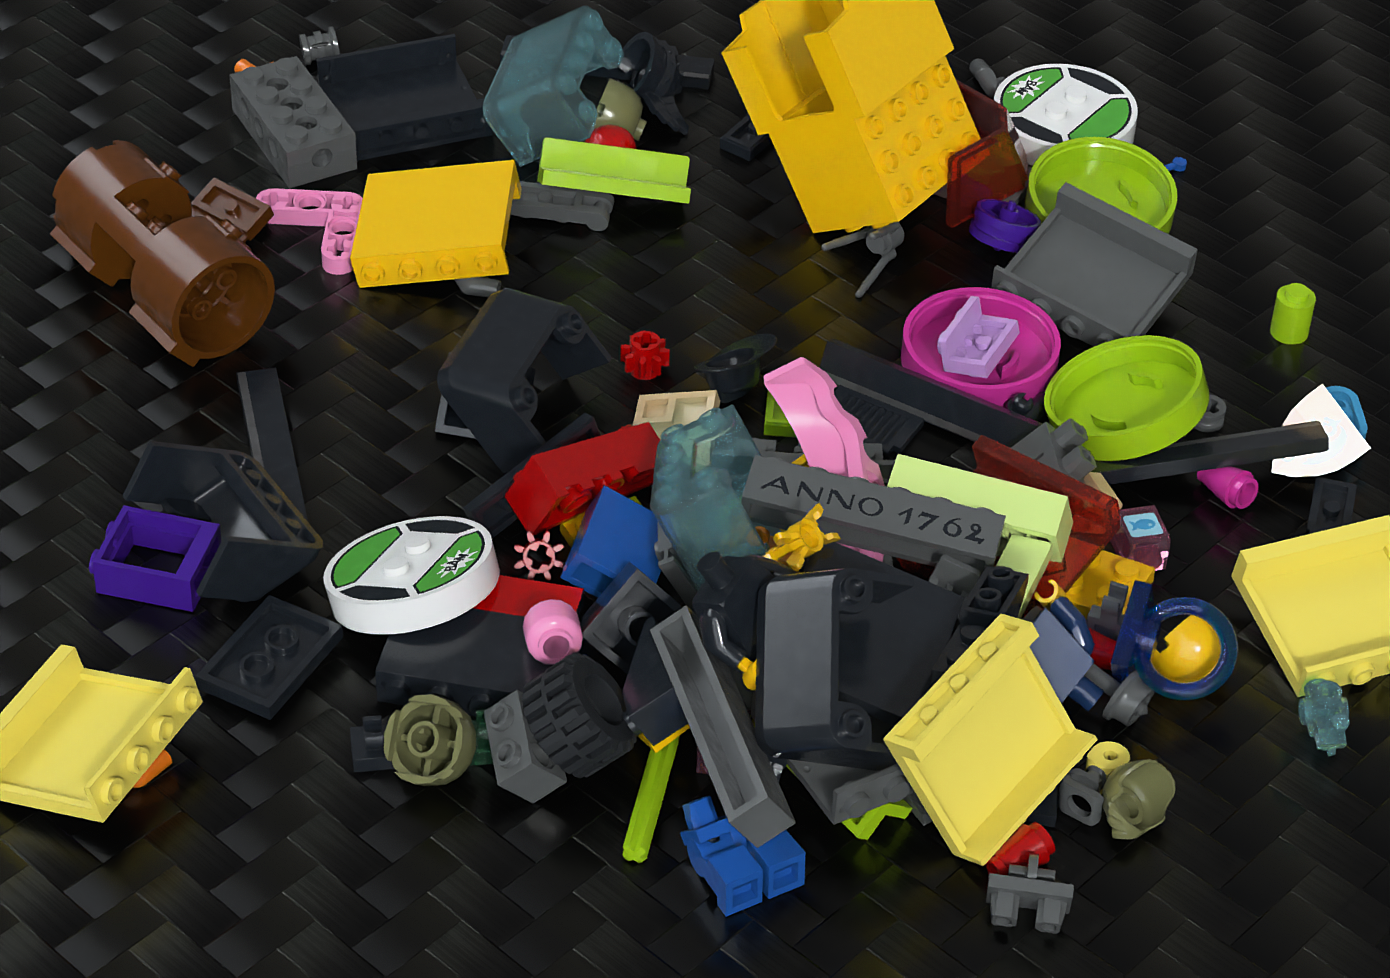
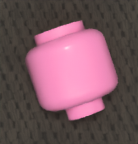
[523,599,583,665]

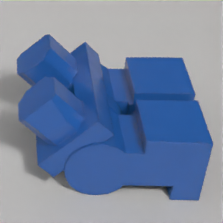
[680,796,806,917]

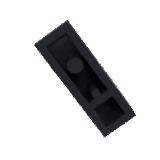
[622,616,688,746]

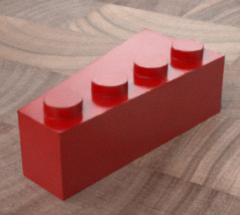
[505,422,675,535]

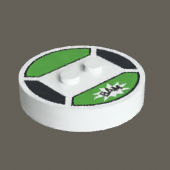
[991,64,1138,166]
[323,516,500,634]

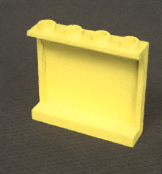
[1231,515,1390,697]
[883,613,1098,866]
[0,644,203,823]

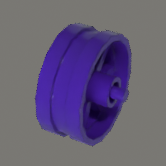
[969,199,1041,253]

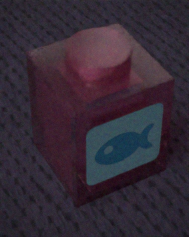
[1110,505,1171,571]

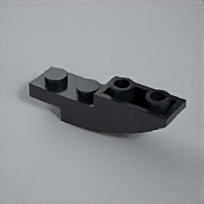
[931,566,1029,685]

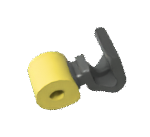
[1057,741,1130,826]

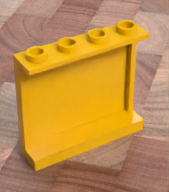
[350,160,522,288]

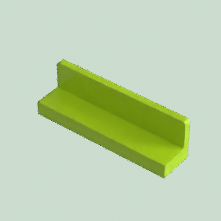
[537,137,691,204]

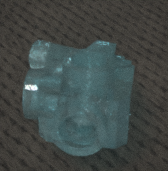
[1298,679,1350,756]

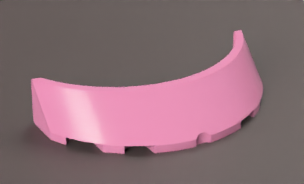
[763,357,885,562]

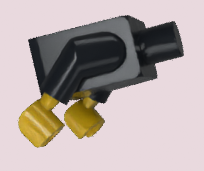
[692,551,800,690]

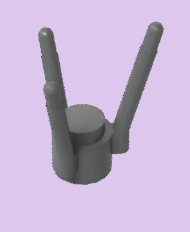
[821,222,904,298]

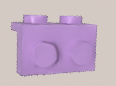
[937,296,1020,378]

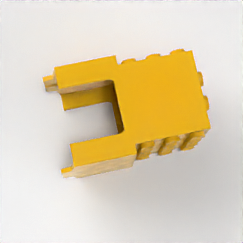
[721,0,986,233]

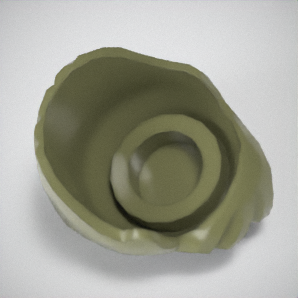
[1102,759,1176,839]

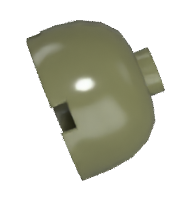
[583,78,647,142]
[384,694,476,786]

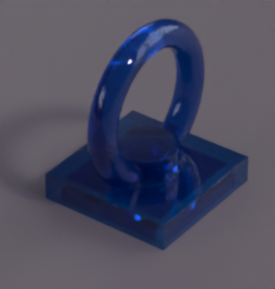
[1111,580,1238,700]

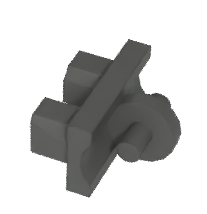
[985,853,1074,934]

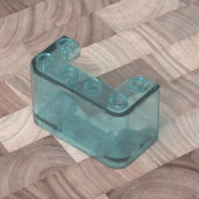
[483,6,624,167]
[650,405,771,590]

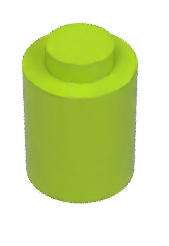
[1270,283,1316,345]

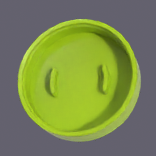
[1025,137,1177,234]
[1044,335,1209,461]

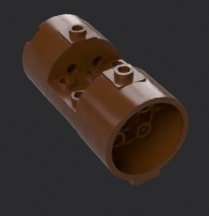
[50,140,275,367]

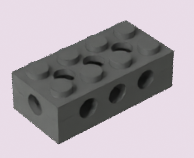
[230,56,357,189]

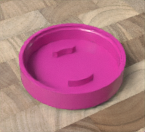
[901,287,1061,409]

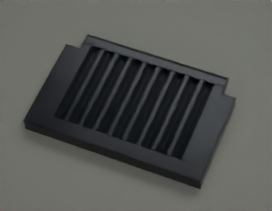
[834,385,924,456]

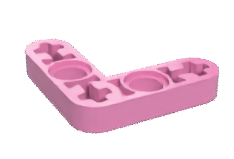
[256,188,363,275]

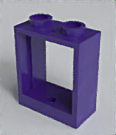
[89,505,222,612]

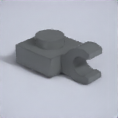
[1087,581,1134,647]

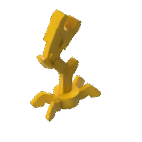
[762,503,841,571]

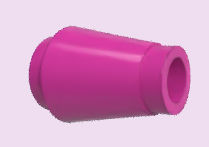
[1197,466,1258,509]

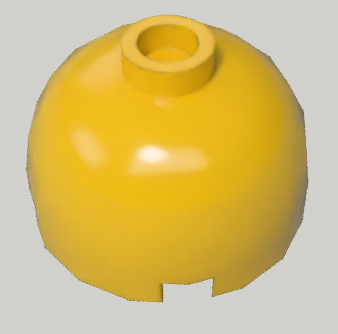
[1146,603,1233,688]

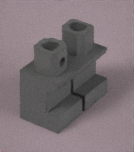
[1009,418,1097,496]

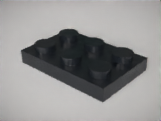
[195,595,343,720]

